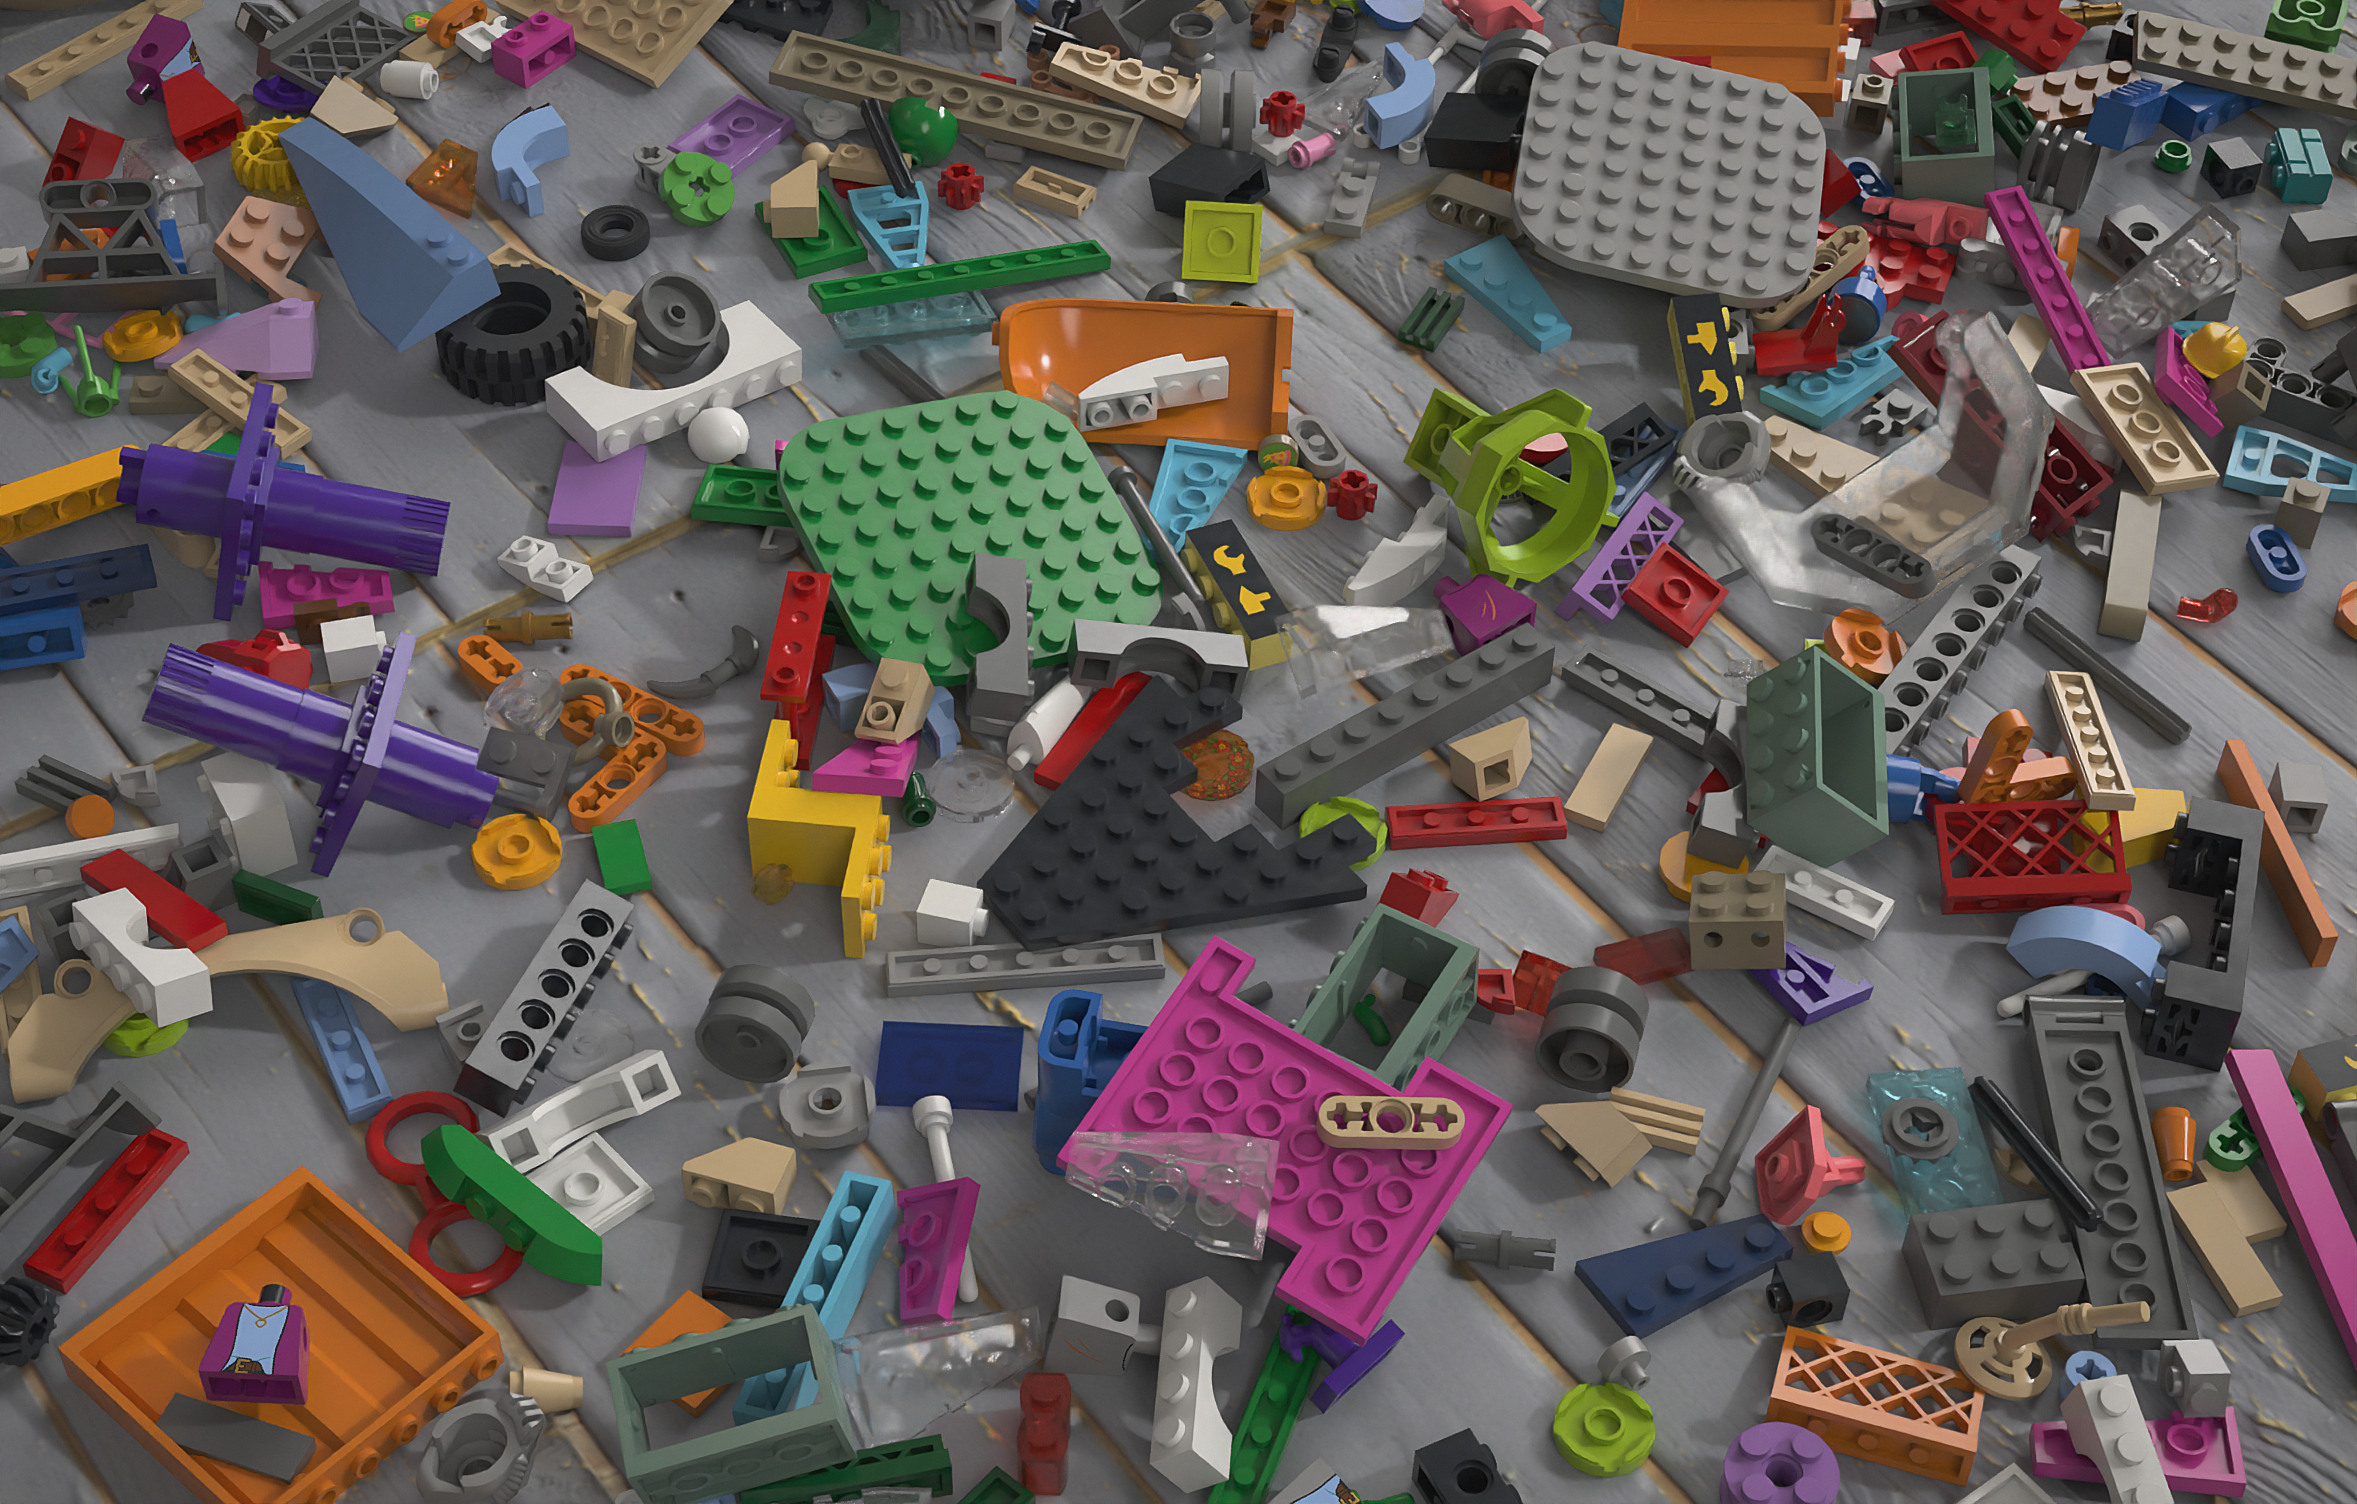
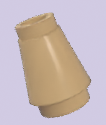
[508,1366,583,1414]

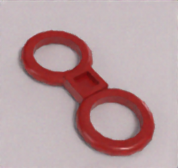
[365,1090,525,1297]

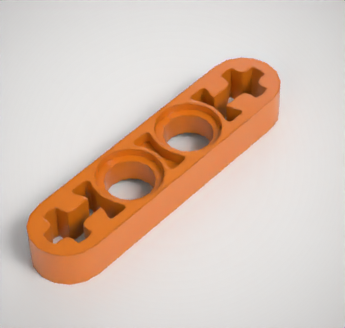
[560,664,705,757]

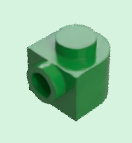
[1970,49,2019,98]

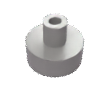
[1597,1336,1651,1391]

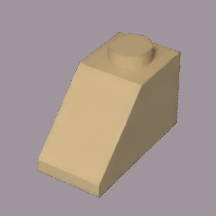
[763,160,819,238]

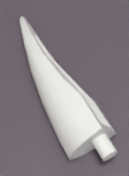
[1007,674,1096,771]

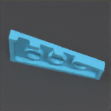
[1760,335,1905,431]
[1140,438,1248,563]

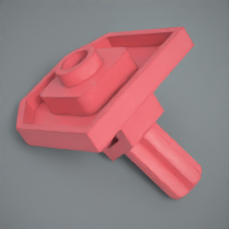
[1754,1105,1867,1227]

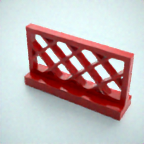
[1933,799,2132,915]

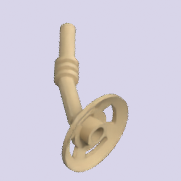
[1953,1301,2150,1401]

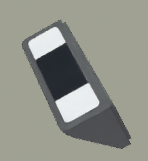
[235,2,292,47]

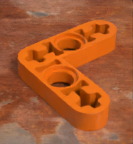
[559,700,668,833]
[1958,709,2079,803]

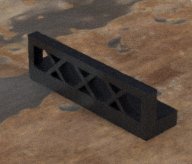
[1522,401,1676,506]

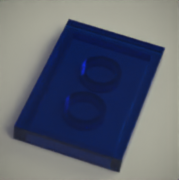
[875,1021,1024,1112]

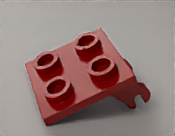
[1752,293,1846,377]

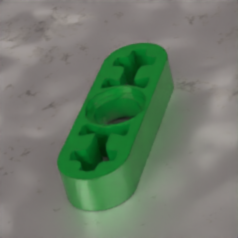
[2202,1084,2306,1172]

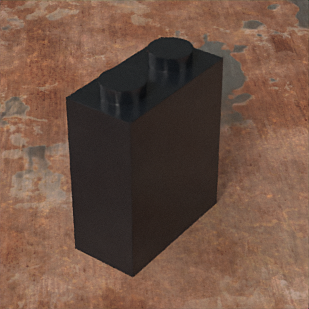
[1423,92,1528,172]
[1148,142,1270,217]

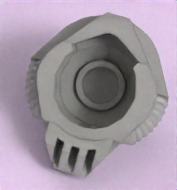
[1672,412,1771,497]
[416,1393,545,1504]

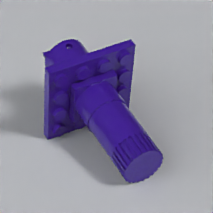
[116,382,451,621]
[141,631,500,877]

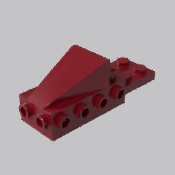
[1886,309,2114,543]

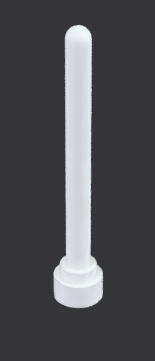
[1997,915,2191,1018]
[912,1096,978,1302]

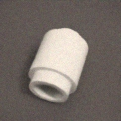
[380,60,439,99]

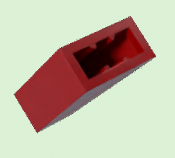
[161,68,245,168]

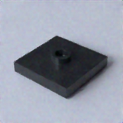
[701,1208,821,1309]

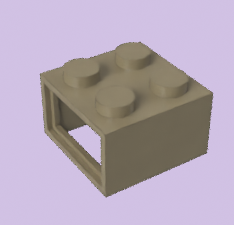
[1689,870,1787,970]

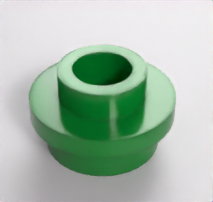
[2154,140,2193,173]

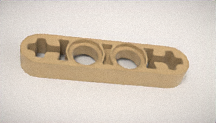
[1750,225,1870,332]

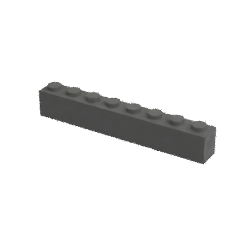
[1255,622,1555,830]

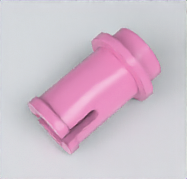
[1288,133,1336,170]

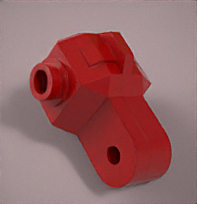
[195,629,313,689]

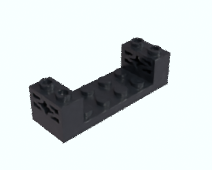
[2139,796,2265,1072]

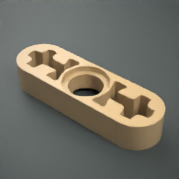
[1316,1096,1465,1150]

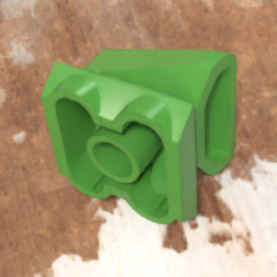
[2264,0,2350,54]

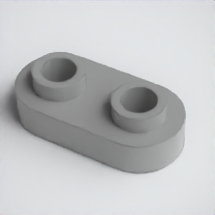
[1288,415,1346,479]

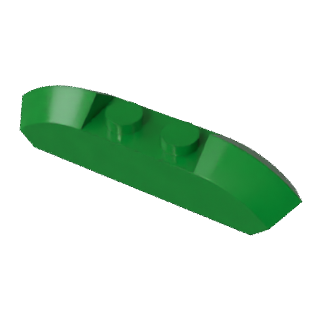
[421,1125,603,1286]

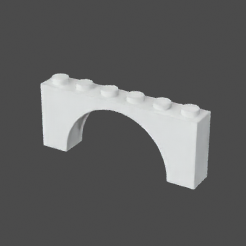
[545,300,802,463]

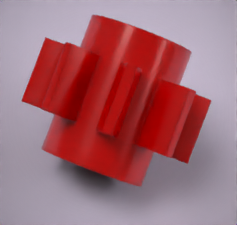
[1259,91,1305,137]
[937,163,984,210]
[1327,470,1378,521]

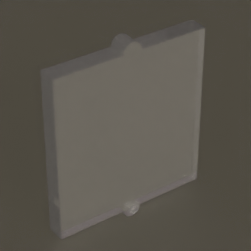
[310,800,419,870]

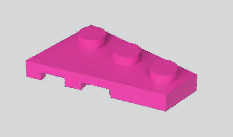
[258,561,395,630]

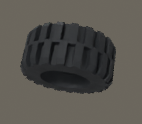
[435,264,591,406]

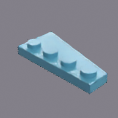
[1443,233,1572,354]

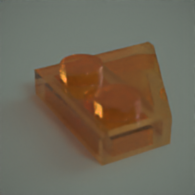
[406,138,478,220]

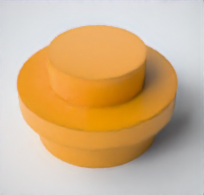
[1801,1211,1851,1257]

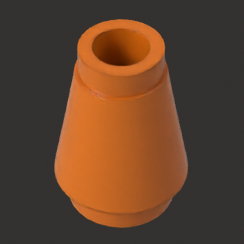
[2150,1107,2197,1182]

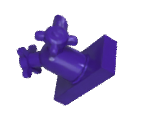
[1279,1313,1405,1414]

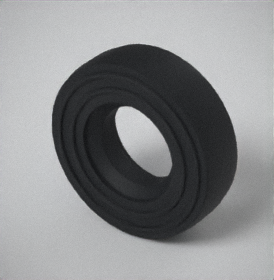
[581,205,650,262]

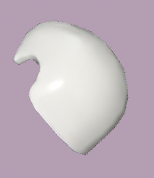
[688,406,750,464]

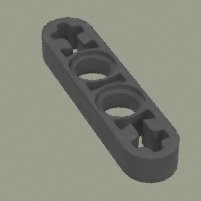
[1810,513,1937,599]

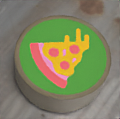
[403,11,434,38]
[1258,434,1299,470]

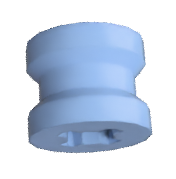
[2058,1351,2117,1402]

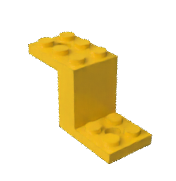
[747,719,892,959]

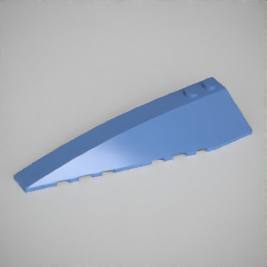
[278,117,501,353]

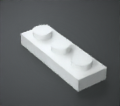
[1753,845,1895,941]

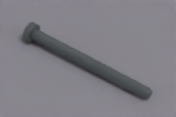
[1107,466,1204,609]

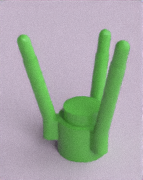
[58,325,123,417]

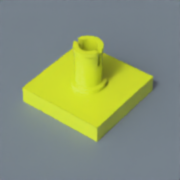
[1182,200,1263,283]

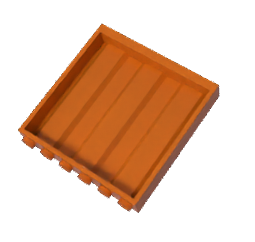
[1617,0,1852,117]
[57,1165,504,1504]

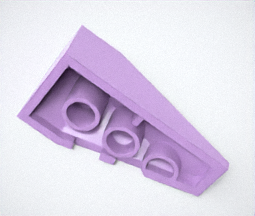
[153,298,320,380]

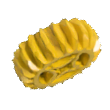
[230,115,305,198]

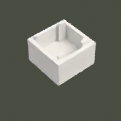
[197,751,298,877]

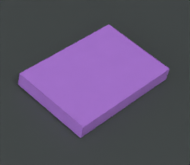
[667,94,796,180]
[547,441,648,537]

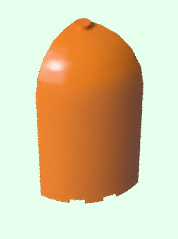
[992,298,1294,451]

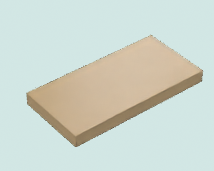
[2069,362,2220,496]

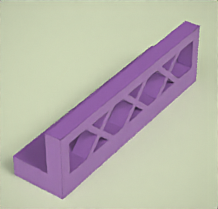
[1554,491,1684,626]

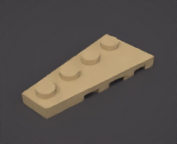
[1048,42,1201,130]

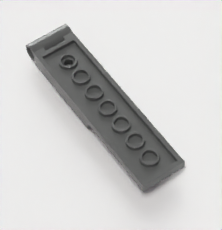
[2022,995,2199,1350]

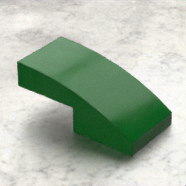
[591,819,652,895]

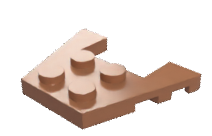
[212,195,327,312]

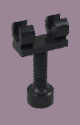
[1026,0,1083,56]

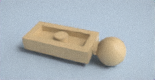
[801,142,912,186]

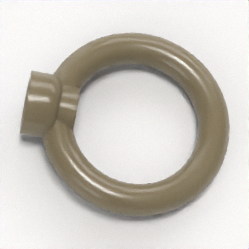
[528,677,635,768]

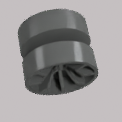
[1535,966,1649,1093]

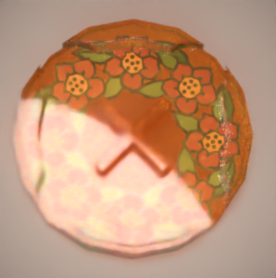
[1179,729,1255,801]

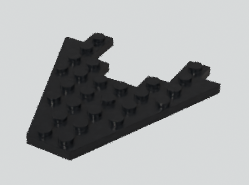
[977,675,1377,952]

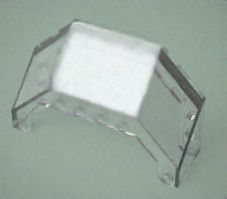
[1686,309,2056,626]

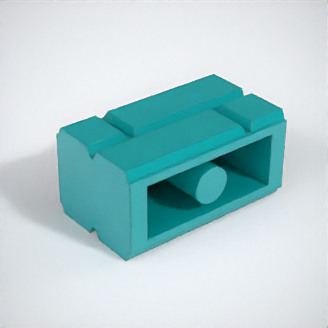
[2264,128,2333,204]

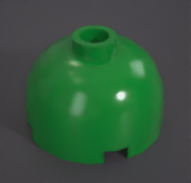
[886,97,959,168]

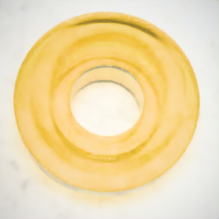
[751,864,795,905]

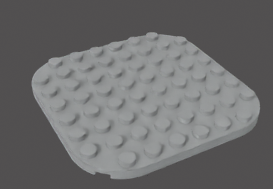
[1511,41,1826,309]

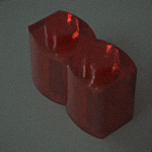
[1017,1372,1071,1496]

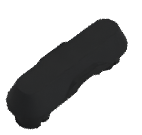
[1312,4,1358,83]

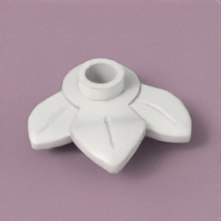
[804,97,866,140]

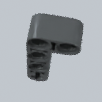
[2241,337,2357,451]

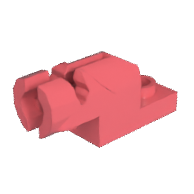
[1441,0,1544,41]
[1860,196,1989,246]

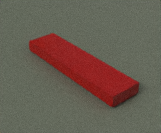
[1034,671,1153,791]
[1384,796,1568,850]
[80,848,228,954]
[22,1128,190,1295]

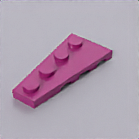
[2154,326,2224,439]
[812,729,922,797]
[2029,1406,2247,1497]

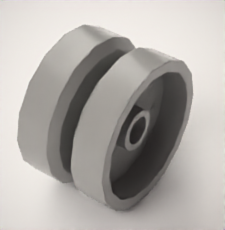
[1199,69,1256,152]

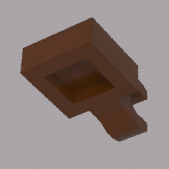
[1250,0,1296,50]
[293,598,371,646]

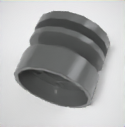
[2016,119,2102,212]

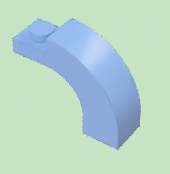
[1364,42,1436,149]
[491,105,570,218]
[822,663,961,768]
[2006,906,2166,1011]

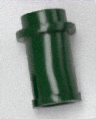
[901,771,937,827]

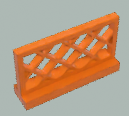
[1764,1325,1985,1488]

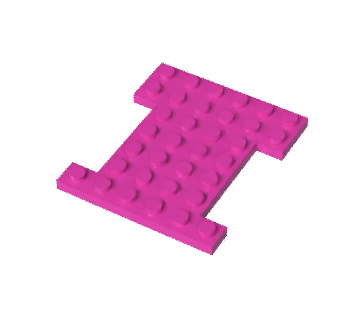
[1056,935,1514,1347]

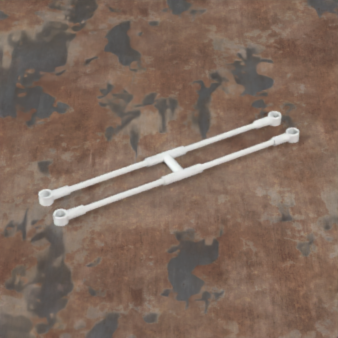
[1352,0,1548,165]

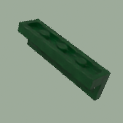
[738,1434,953,1504]

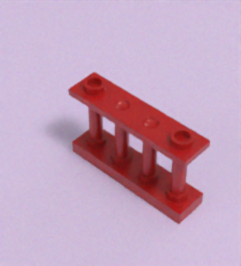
[760,571,836,771]

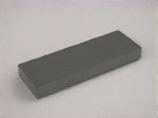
[156,1393,317,1485]

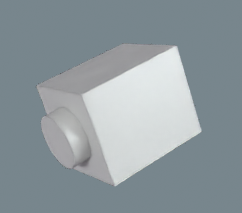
[320,615,387,683]
[916,879,989,948]

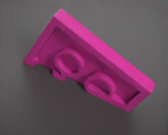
[897,1177,981,1328]

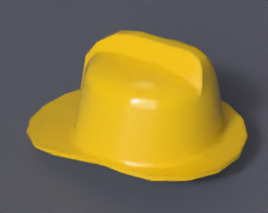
[2181,322,2247,379]

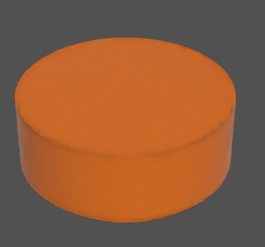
[65,795,115,840]

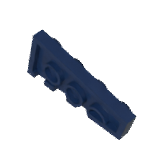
[1574,1213,1794,1340]

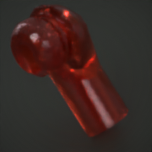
[2176,588,2238,624]

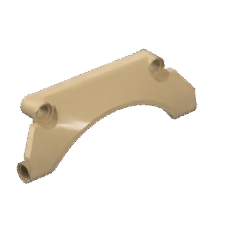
[7,908,450,1104]

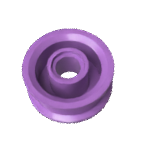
[1719,1422,1840,1504]

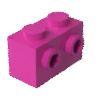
[491,10,577,89]

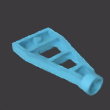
[848,181,929,271]
[2222,425,2357,503]

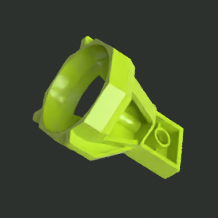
[1403,388,1620,589]

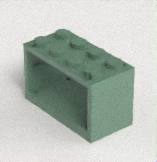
[1891,67,1995,217]
[1746,645,1889,869]
[1288,903,1480,1093]
[606,1303,857,1504]

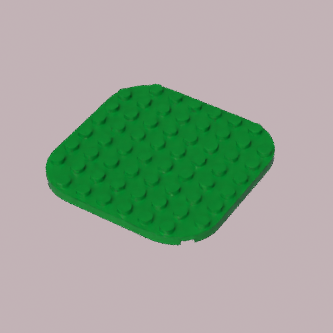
[776,390,1163,687]

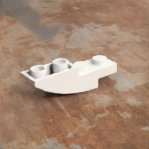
[1078,353,1229,432]
[1342,494,1450,621]

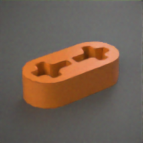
[426,0,487,48]
[2055,225,2080,283]
[458,635,525,699]

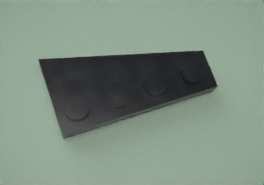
[717,0,833,43]

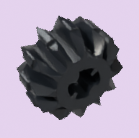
[0,1276,60,1368]

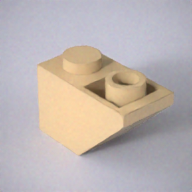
[309,75,399,138]
[854,657,936,745]
[1448,716,1532,802]
[1535,1101,1652,1188]
[681,1137,798,1215]

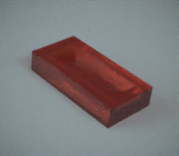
[1593,926,1695,986]

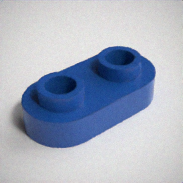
[1843,157,1895,215]
[155,218,188,275]
[2246,524,2308,593]

